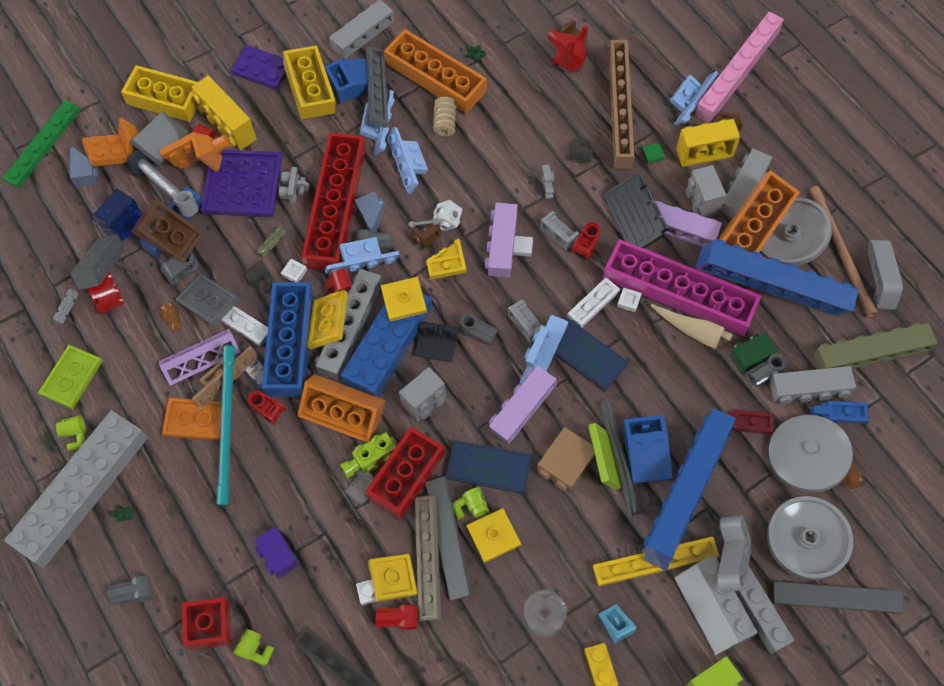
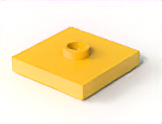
[381,277,427,322]
[466,508,521,563]
[368,554,418,602]

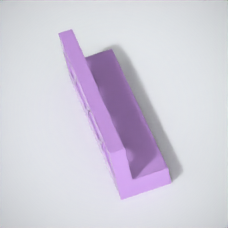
[159,329,241,386]

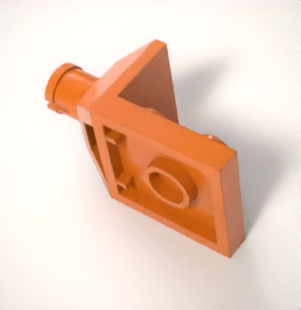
[82,118,139,166]
[160,132,232,172]

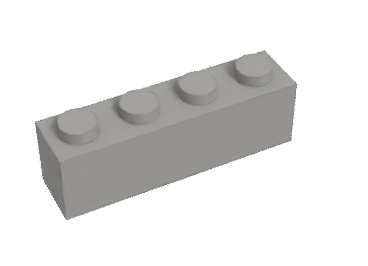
[329,0,394,59]
[721,149,772,218]
[769,366,856,404]
[735,566,795,655]

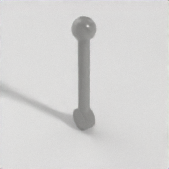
[408,218,439,228]

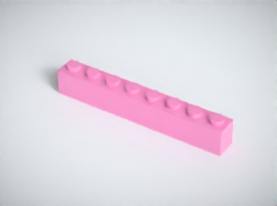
[695,12,784,124]

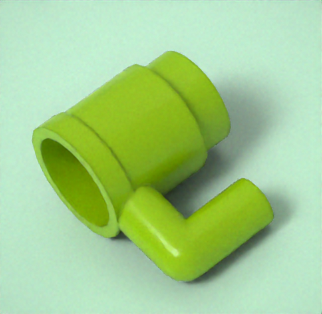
[56,415,86,451]
[452,487,489,520]
[233,629,274,665]

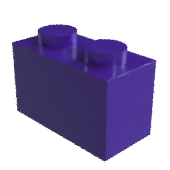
[254,526,299,579]

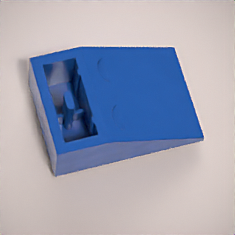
[324,58,387,104]
[622,414,673,484]

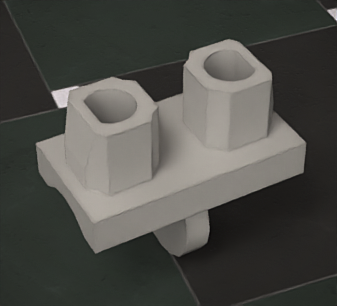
[279,167,310,204]

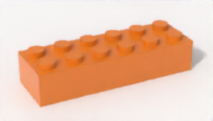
[383,29,487,114]
[719,170,800,284]

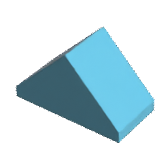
[598,604,636,644]

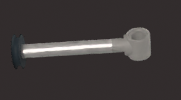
[127,150,198,217]

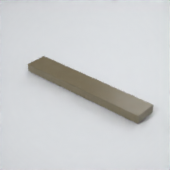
[415,495,441,622]

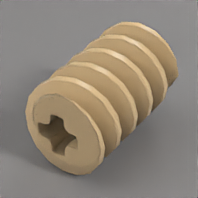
[433,97,456,137]

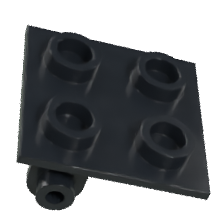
[415,321,460,363]

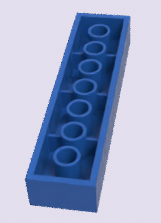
[695,239,859,316]
[642,408,736,571]

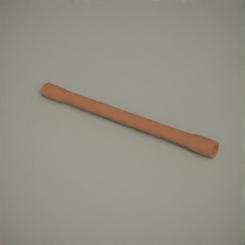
[809,186,878,317]

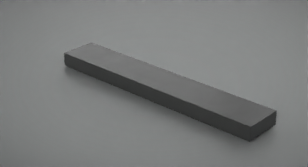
[366,46,388,128]
[426,476,472,601]
[772,582,903,614]

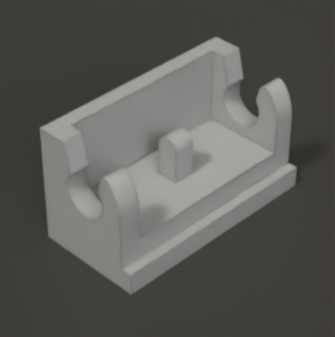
[540,211,580,252]
[508,300,545,343]

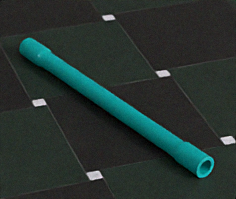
[216,346,235,505]

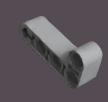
[867,240,903,310]
[717,515,751,592]

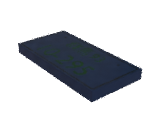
[554,318,629,392]
[446,440,532,495]

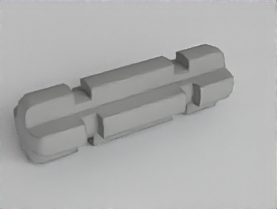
[53,289,78,324]

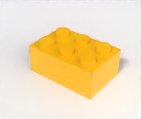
[676,119,740,167]

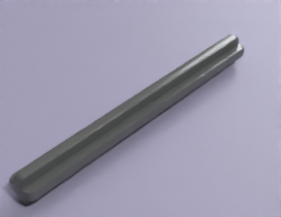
[600,401,640,515]

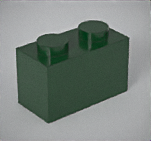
[729,332,778,375]

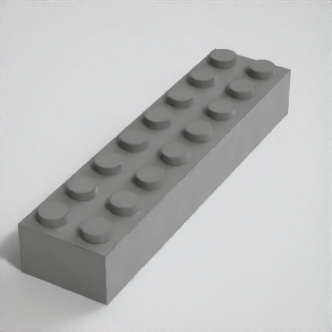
[4,410,148,569]

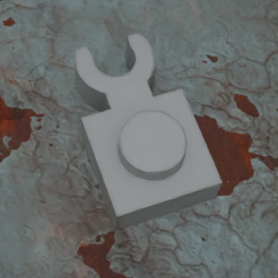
[541,164,555,199]

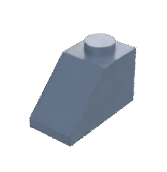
[70,148,100,187]
[355,192,384,233]

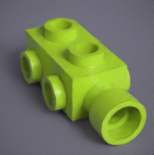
[340,432,398,479]

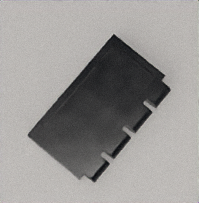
[603,174,669,249]

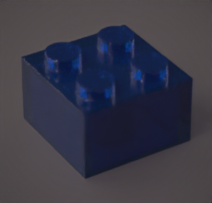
[93,188,142,242]

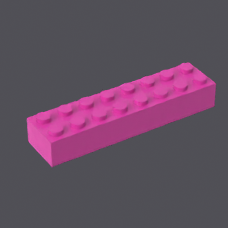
[603,239,762,337]

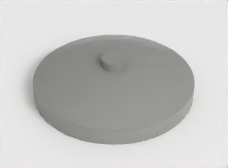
[760,197,832,265]
[769,415,853,493]
[767,496,853,580]

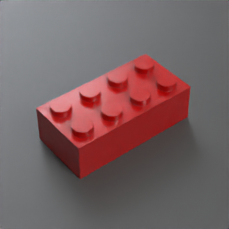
[365,426,445,520]

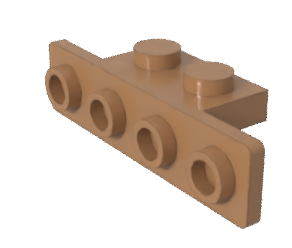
[192,346,258,409]

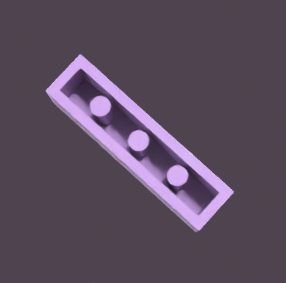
[654,201,722,247]
[485,203,518,278]
[489,365,557,445]

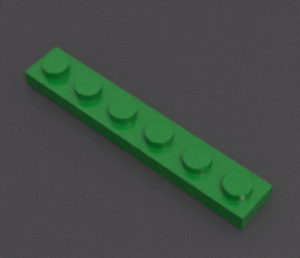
[2,100,81,189]

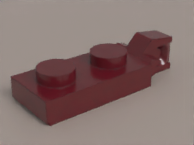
[728,410,774,435]

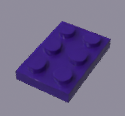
[231,45,287,90]

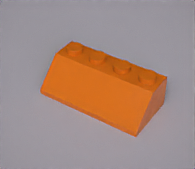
[298,374,385,443]

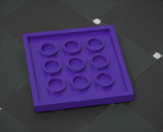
[201,150,283,217]

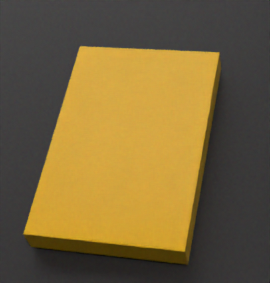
[307,290,348,349]

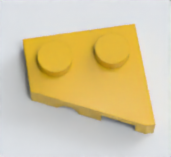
[426,239,467,280]

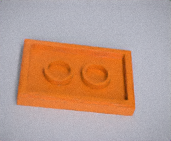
[162,398,222,441]

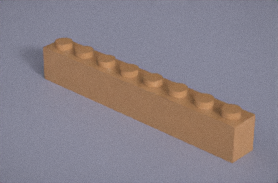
[609,40,634,169]

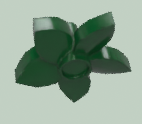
[466,45,487,62]
[109,505,134,522]

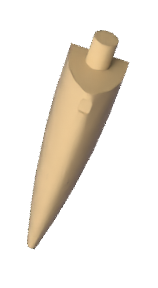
[651,304,733,350]

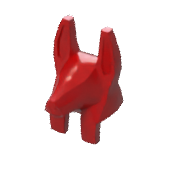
[548,25,588,73]

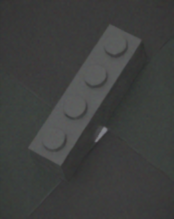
[71,234,124,290]

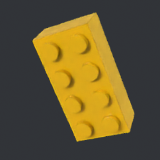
[283,45,336,120]
[121,65,198,122]
[191,75,257,150]

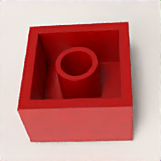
[182,597,232,650]

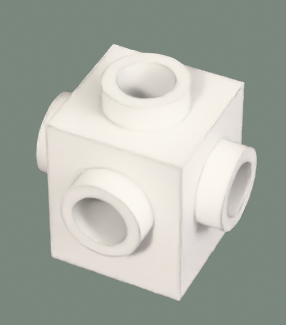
[433,200,462,231]

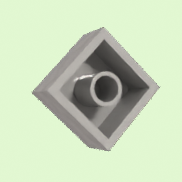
[686,165,726,218]
[399,367,446,422]

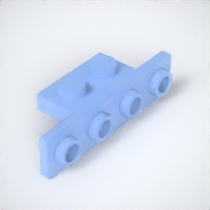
[669,71,719,126]
[360,90,394,156]
[387,127,428,194]
[325,237,400,274]
[520,315,568,384]

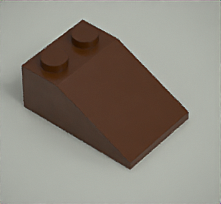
[131,199,203,263]

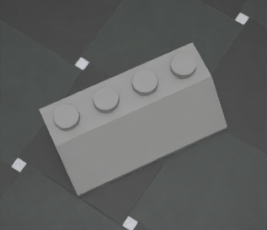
[674,555,758,656]

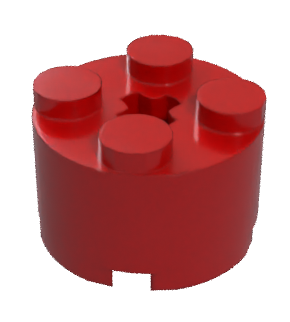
[86,272,124,315]

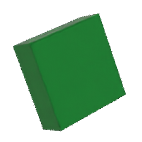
[641,142,665,164]

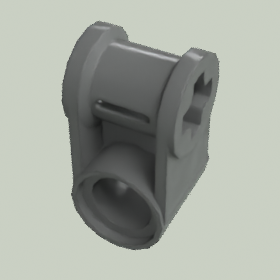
[160,252,199,285]

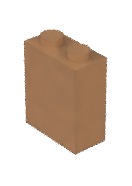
[537,427,596,492]

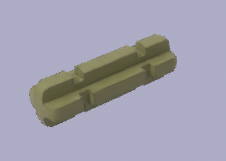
[256,226,286,257]

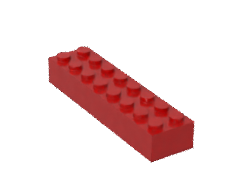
[301,132,366,270]

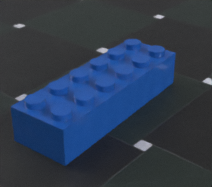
[262,282,314,397]
[341,294,432,398]

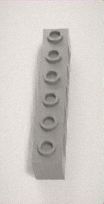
[315,269,382,381]

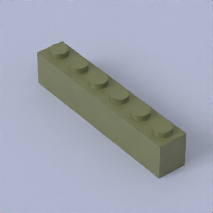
[814,323,938,369]

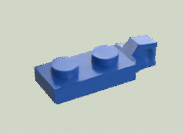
[810,401,869,424]

